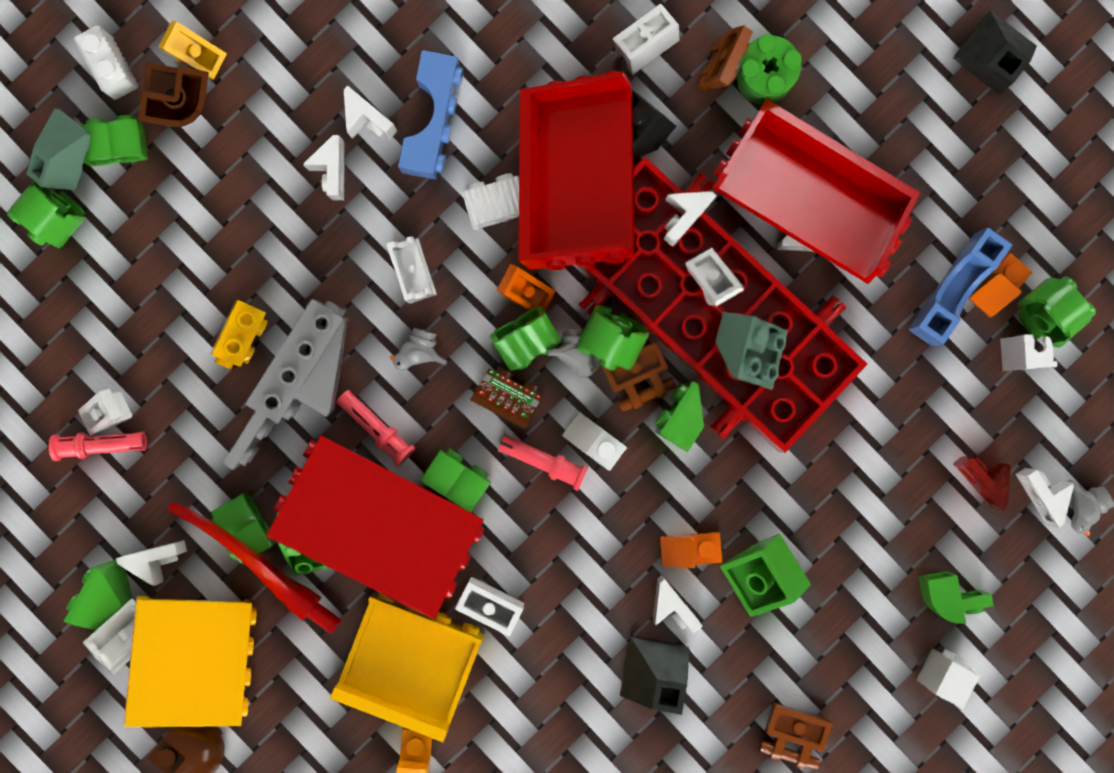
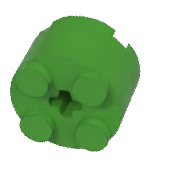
[736,34,802,104]
[7,180,86,248]
[1017,277,1096,347]
[576,306,649,370]

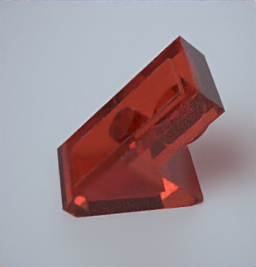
[953,456,1011,511]

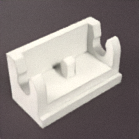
[613,4,680,75]
[386,237,437,304]
[1000,334,1057,371]
[83,599,136,675]

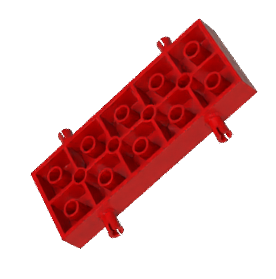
[579,157,868,453]

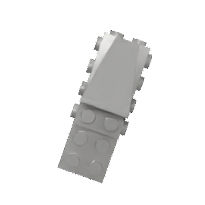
[223,299,349,470]

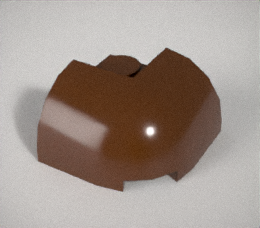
[138,62,209,127]
[147,726,225,773]

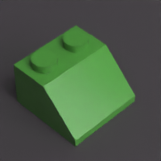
[720,534,811,617]

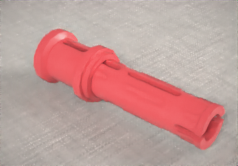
[336,390,416,467]
[49,432,147,461]
[498,434,588,491]

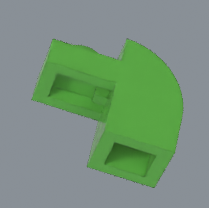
[918,571,994,624]

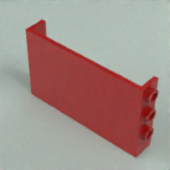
[519,71,635,271]
[712,99,920,284]
[266,436,484,619]

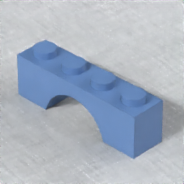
[398,50,463,180]
[908,228,1012,346]

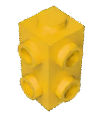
[210,300,268,370]

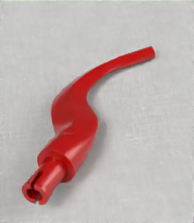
[168,502,342,634]

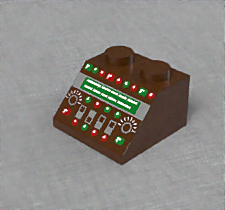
[470,366,543,429]

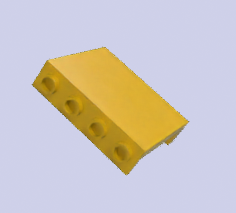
[330,592,484,742]
[124,596,257,727]

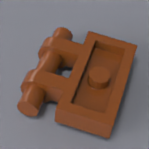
[697,25,753,92]
[602,342,676,412]
[758,702,833,770]

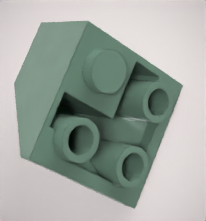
[27,109,91,190]
[715,312,787,390]

